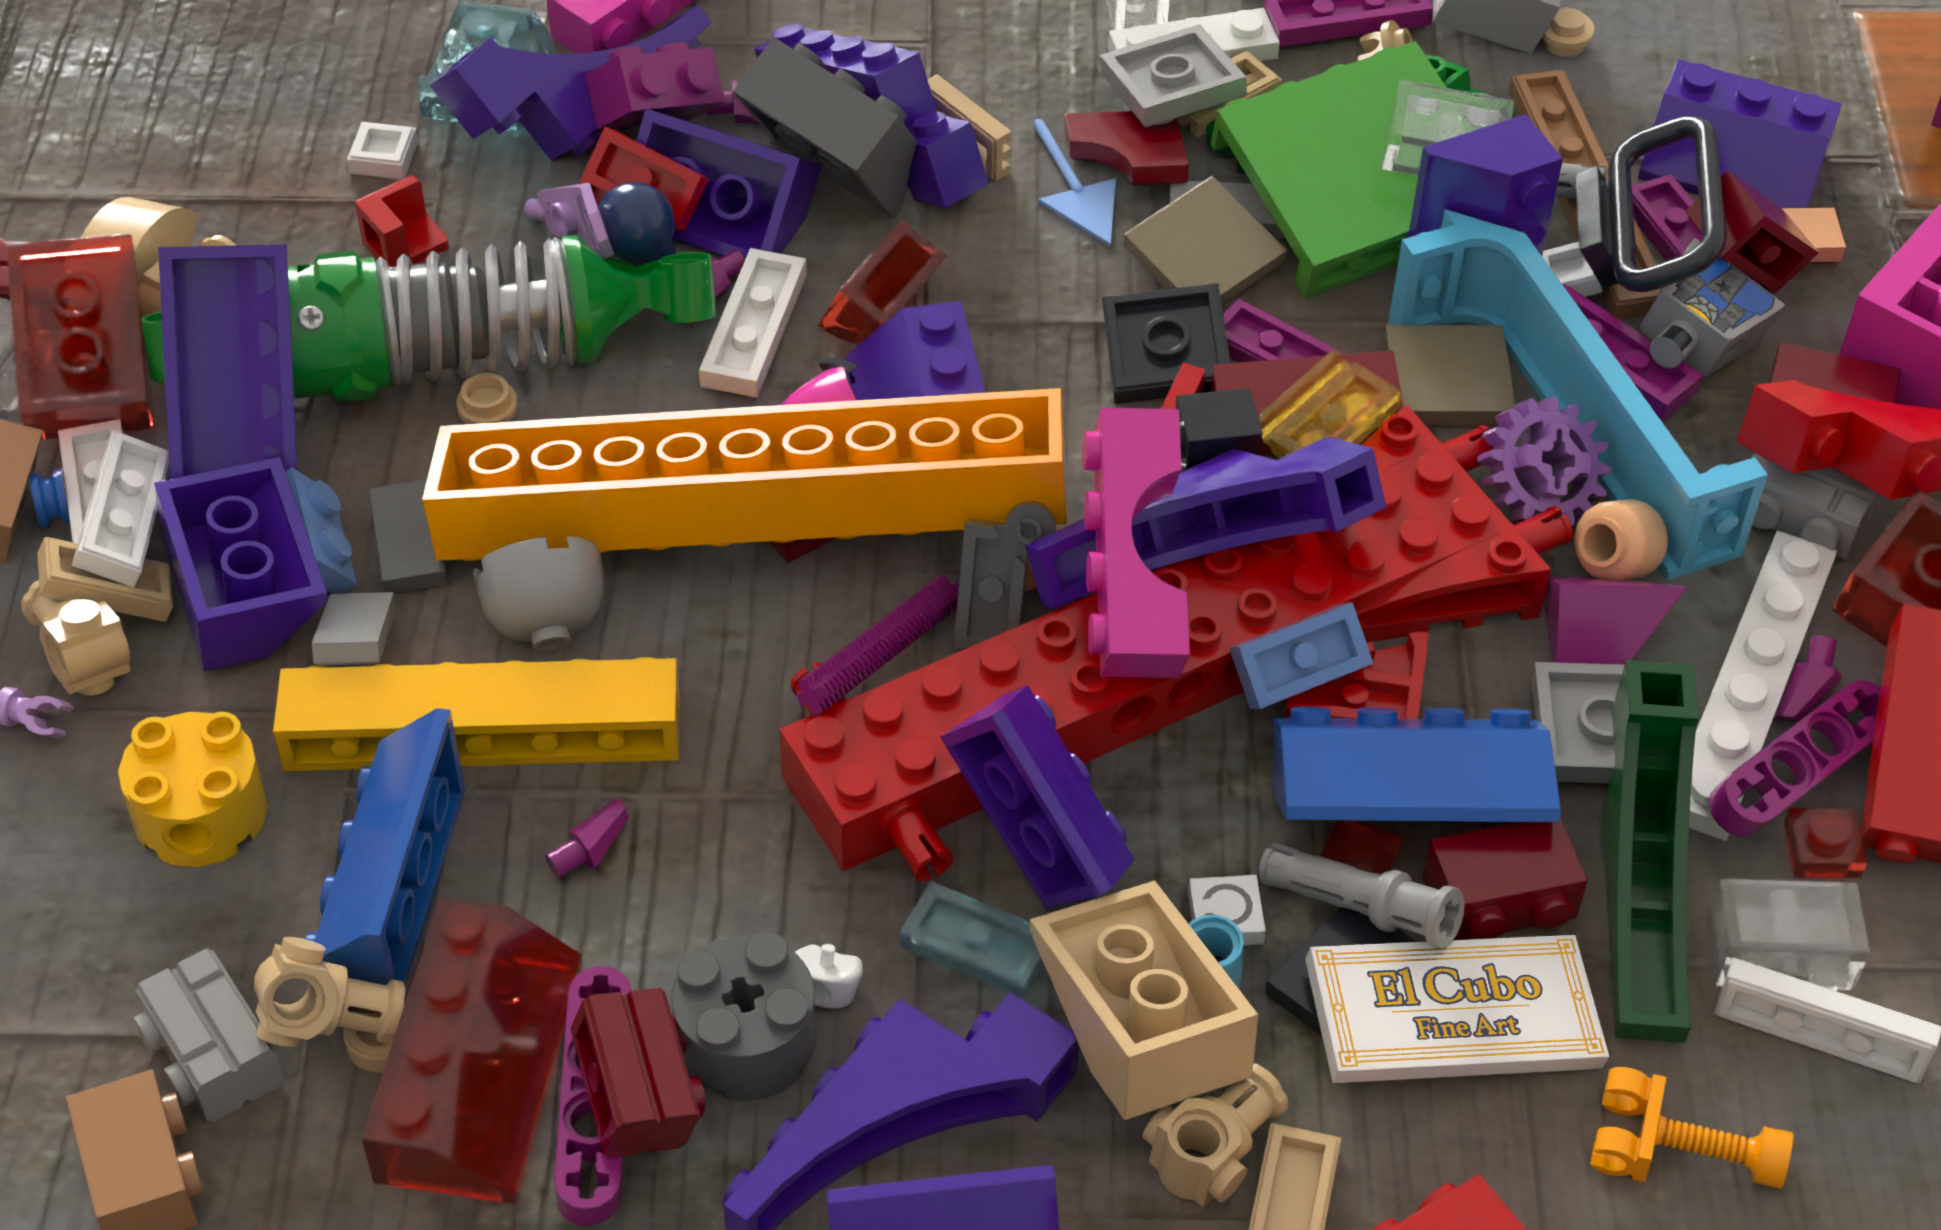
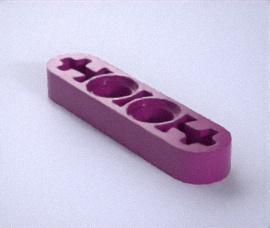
[1709,680,1881,837]
[554,966,631,1226]

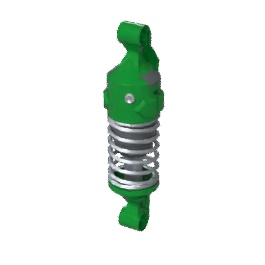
[141,235,717,403]

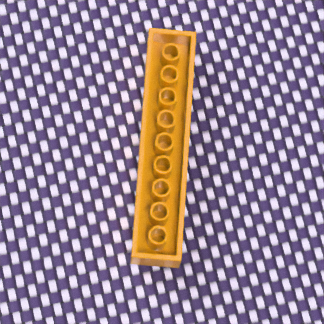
[422,388,1067,561]

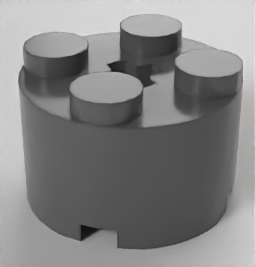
[671,931,817,1101]

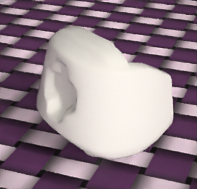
[795,944,863,1009]

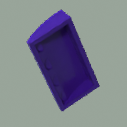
[158,244,298,479]

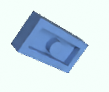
[285,467,357,594]
[1229,602,1373,709]

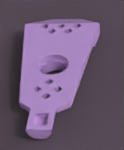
[524,183,614,259]

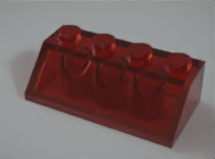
[362,896,583,1204]

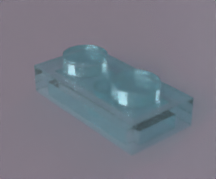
[899,881,1044,1000]

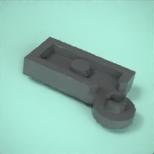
[953,501,1056,650]

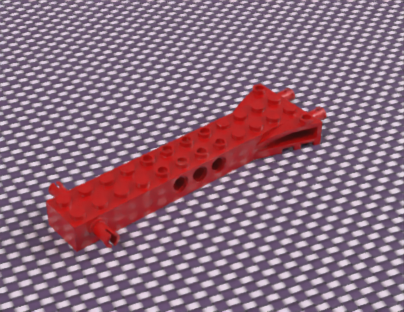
[779,405,1573,882]

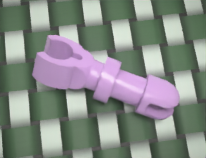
[0,686,74,738]

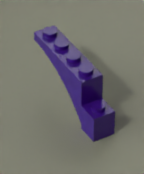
[429,5,712,161]
[754,24,989,208]
[1025,437,1387,609]
[722,993,1079,1230]

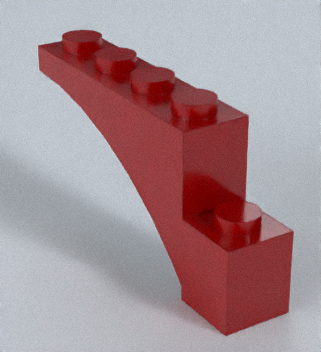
[1736,380,1941,500]

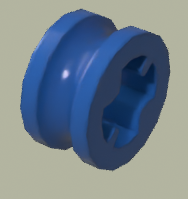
[29,468,70,529]

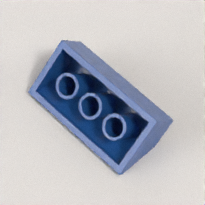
[1272,707,1561,822]
[305,708,466,988]

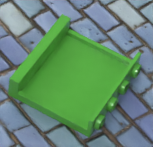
[1210,41,1474,299]

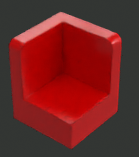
[354,175,449,267]

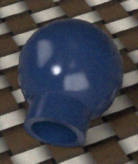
[598,182,676,266]

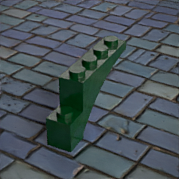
[1602,660,1699,1043]

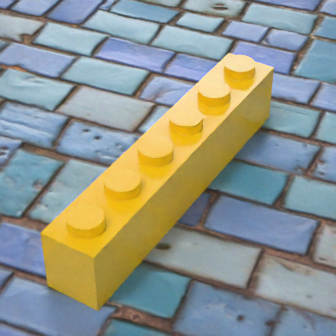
[273,657,680,771]

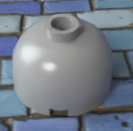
[473,536,605,651]

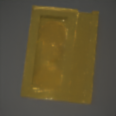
[1258,349,1402,458]

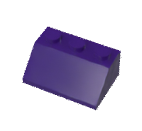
[1638,59,1842,208]
[636,109,822,259]
[1408,114,1563,256]
[844,301,985,401]
[154,457,328,671]
[940,685,1135,909]
[827,1165,1059,1230]

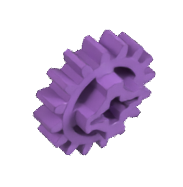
[1477,396,1612,526]

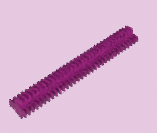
[797,574,959,715]

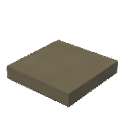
[1123,176,1287,304]
[1383,325,1516,426]

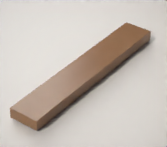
[1508,70,1662,319]

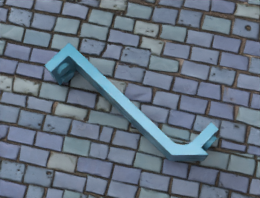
[1388,209,1768,581]

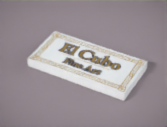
[1305,935,1609,1083]

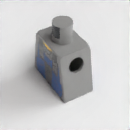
[1639,238,1785,377]

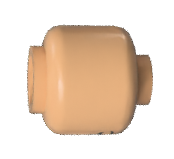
[1573,499,1668,580]

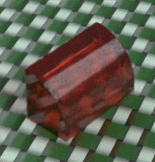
[817,220,947,343]

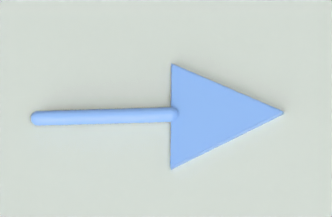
[1033,119,1116,248]

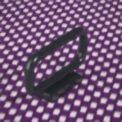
[1576,115,1727,293]

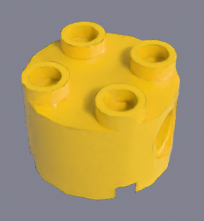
[118,712,268,867]

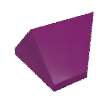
[1544,576,1688,665]

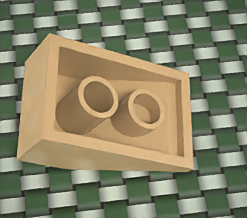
[1029,881,1258,1120]

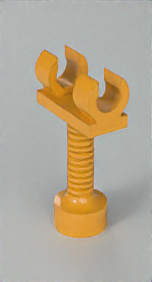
[1590,1067,1793,1189]

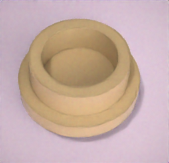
[1542,7,1595,57]
[456,373,518,424]

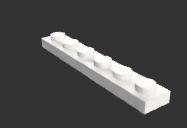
[1689,530,1837,841]

